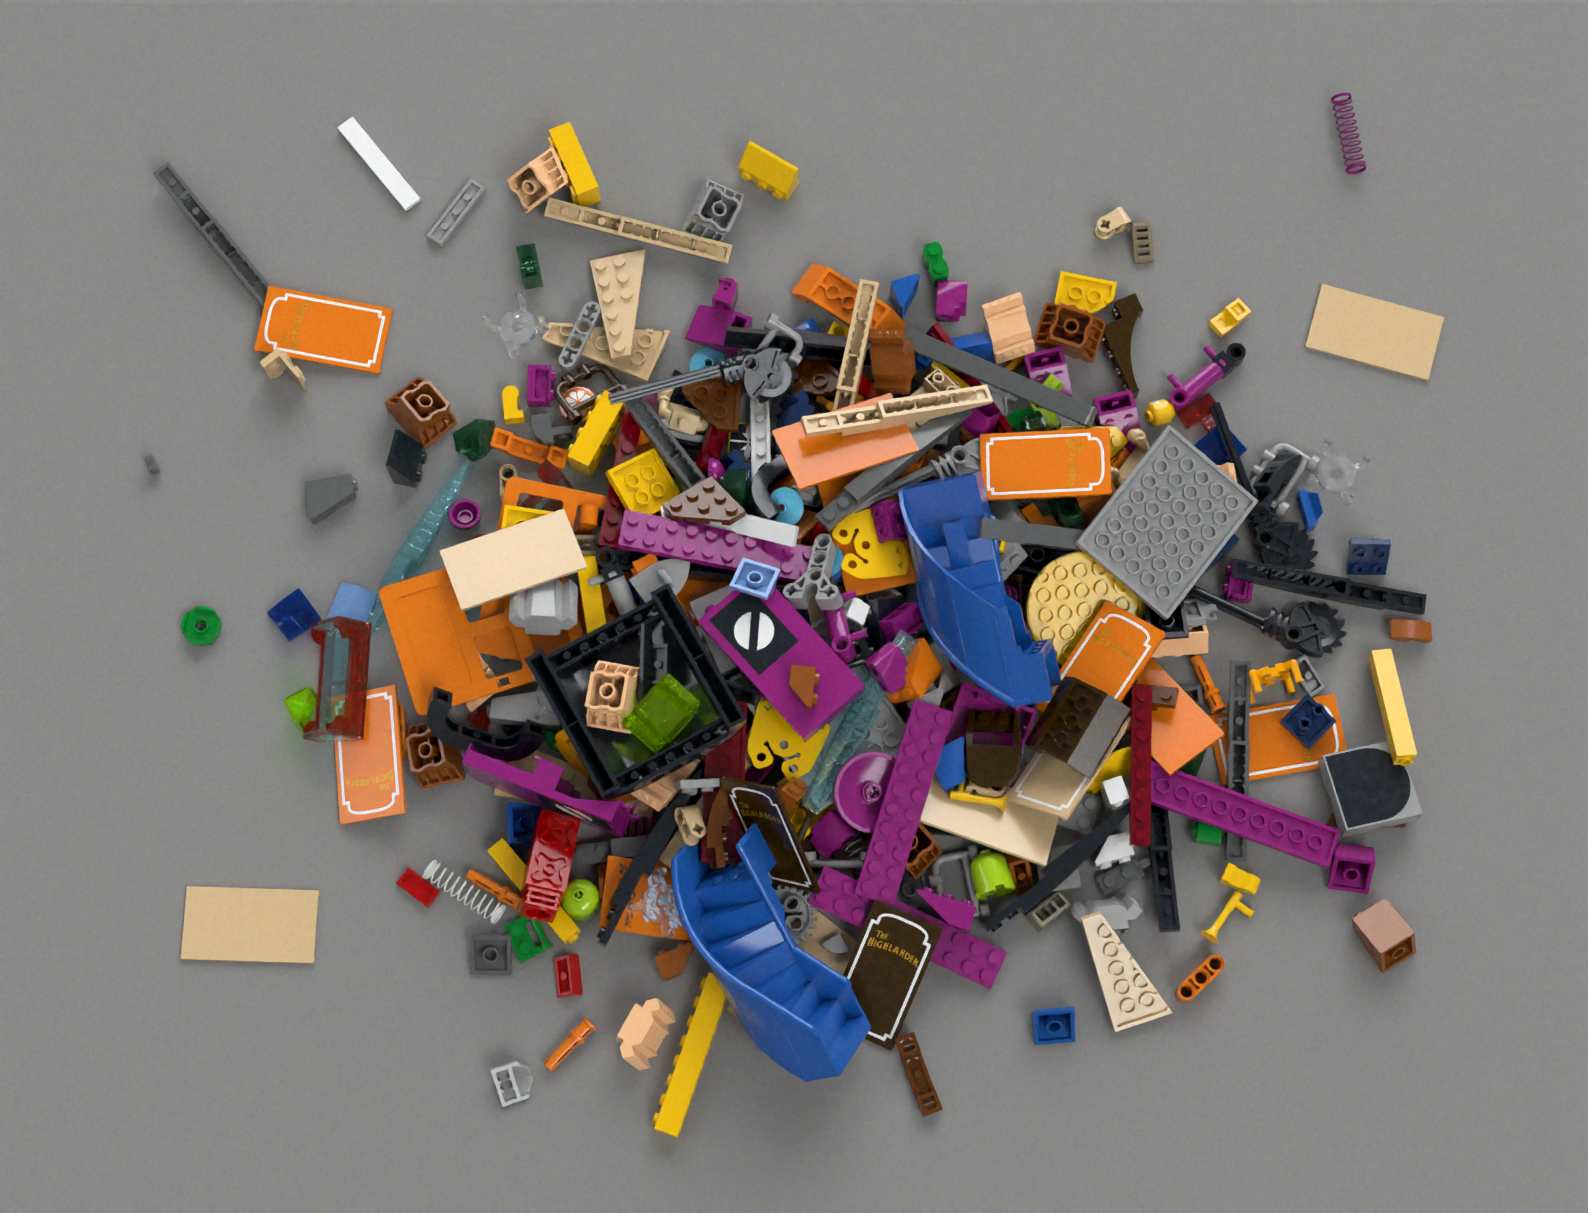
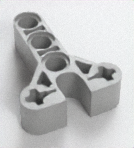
[783,533,843,610]

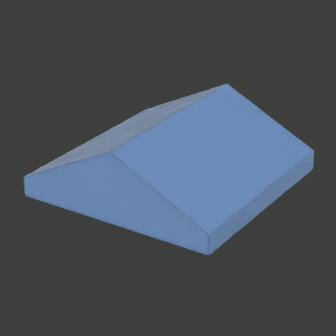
[729,558,781,600]
[327,582,378,632]

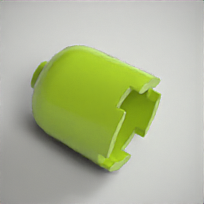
[970,850,1015,900]
[561,879,602,922]

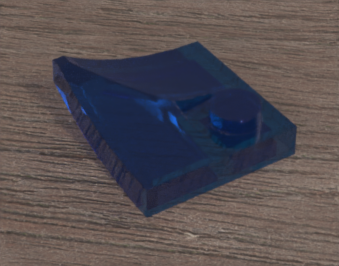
[1194,426,1248,465]
[267,588,322,643]

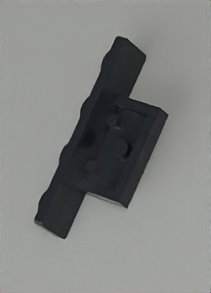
[637,623,671,706]

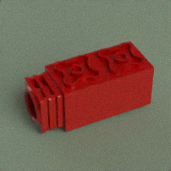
[519,809,581,923]

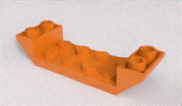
[791,263,907,329]

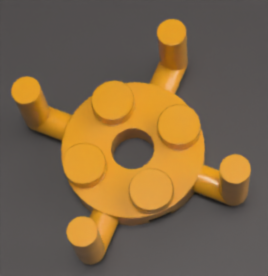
[1248,659,1303,704]

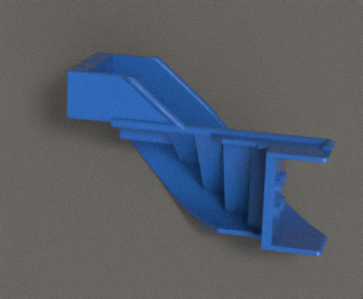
[898,470,1062,707]
[671,823,871,1082]

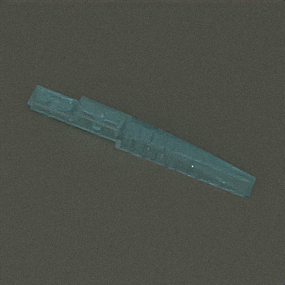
[367,459,473,633]
[801,630,918,815]

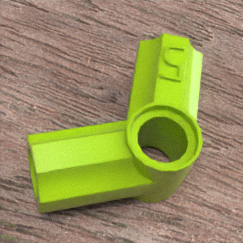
[1029,374,1064,431]

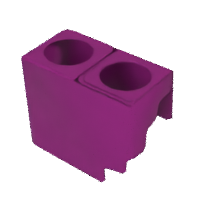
[936,280,968,322]
[960,403,1001,438]
[865,642,908,695]
[810,809,858,859]

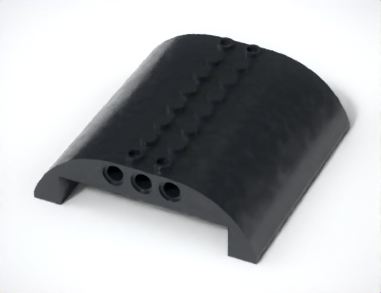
[525,583,747,799]

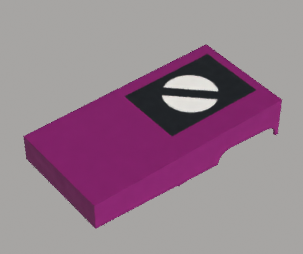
[698,588,866,743]
[462,743,642,838]

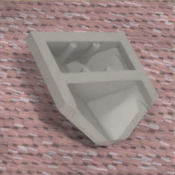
[490,1060,533,1107]

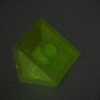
[283,686,318,733]

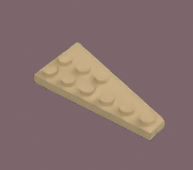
[590,249,646,362]
[542,322,671,383]
[1080,911,1173,1032]

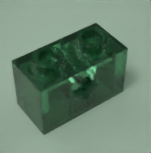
[516,243,543,290]

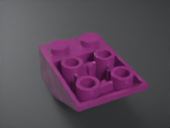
[685,305,752,357]
[1022,346,1073,407]
[1092,390,1141,459]
[917,886,976,931]

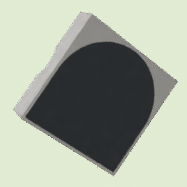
[1318,741,1423,837]

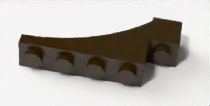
[1100,293,1143,398]

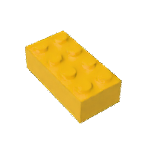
[547,122,601,207]
[567,390,625,478]

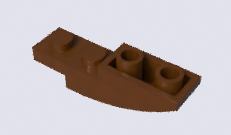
[1121,680,1179,711]
[706,785,733,869]

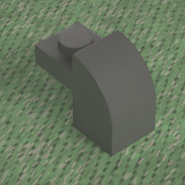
[531,413,573,447]

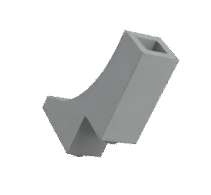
[989,500,1028,582]

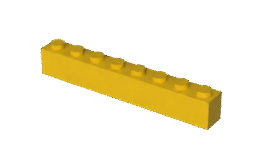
[652,973,727,1138]

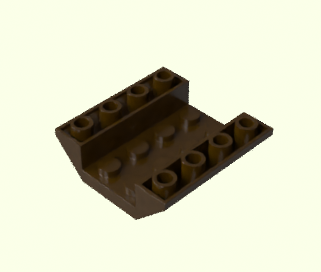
[1024,676,1132,779]

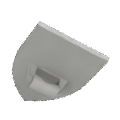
[629,559,690,603]

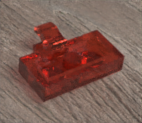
[1176,393,1216,433]

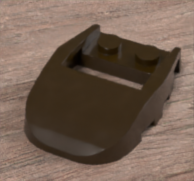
[964,708,1022,787]

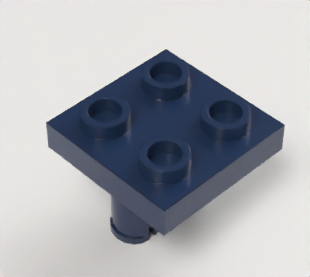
[1345,538,1391,575]
[1279,694,1336,750]

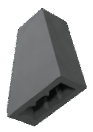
[304,474,359,524]

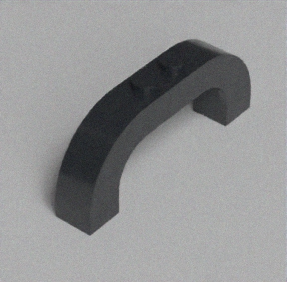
[745,454,790,521]
[427,687,545,762]

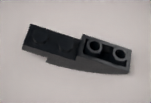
[1252,454,1302,511]

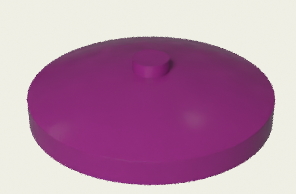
[833,752,895,833]

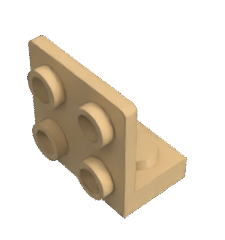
[259,348,307,390]

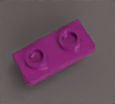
[871,500,908,544]

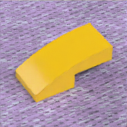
[1208,298,1251,338]

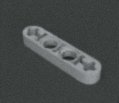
[559,301,601,371]

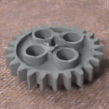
[774,884,818,947]

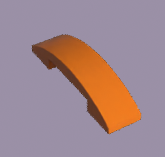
[490,427,568,470]

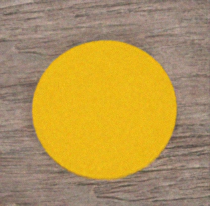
[1026,551,1143,665]

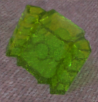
[622,673,701,753]

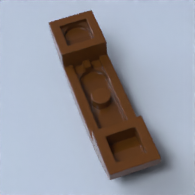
[895,1032,943,1117]

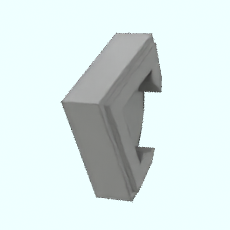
[822,933,850,954]

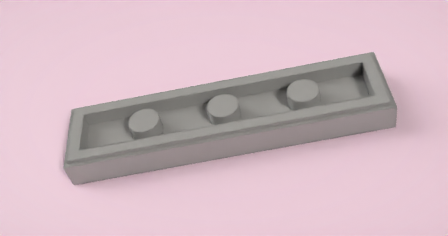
[426,178,487,248]

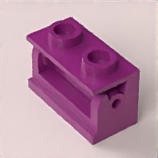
[712,278,738,311]
[527,364,556,407]
[1223,558,1256,604]
[879,602,925,644]

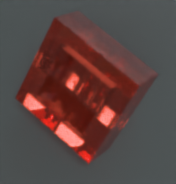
[467,707,491,732]

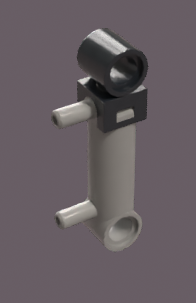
[588,547,638,616]

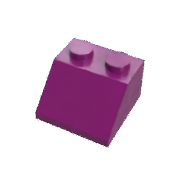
[1327,842,1376,894]

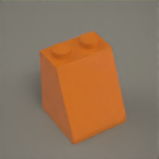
[884,638,943,704]

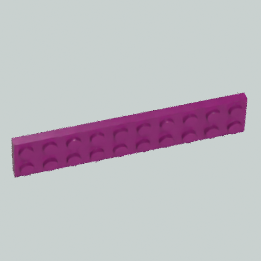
[617,510,813,583]
[854,700,953,906]
[1151,761,1341,869]
[807,866,1007,989]

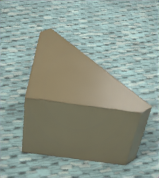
[575,535,601,556]

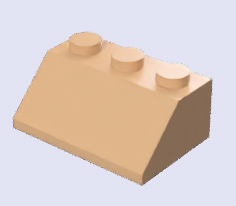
[1152,625,1209,658]

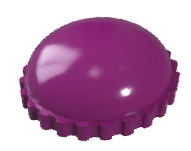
[708,458,725,486]
[448,498,482,530]

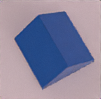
[890,273,920,320]
[951,331,995,364]
[506,802,540,848]
[1031,1007,1075,1045]

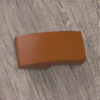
[1389,619,1432,644]

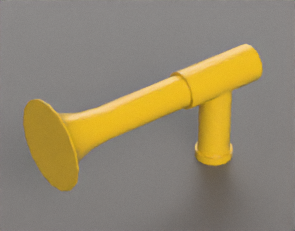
[949,777,1007,814]
[1200,891,1254,944]

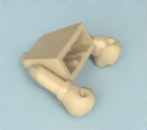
[657,388,710,435]
[1111,428,1150,489]

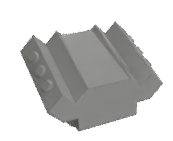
[681,179,744,242]
[509,579,578,635]
[1069,894,1143,935]

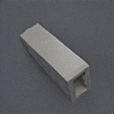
[487,690,563,731]

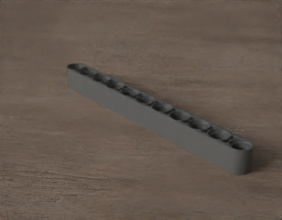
[904,327,1098,428]

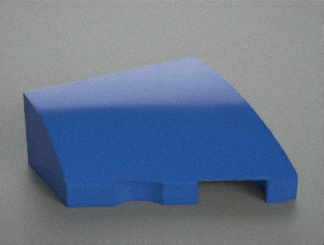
[935,737,966,791]

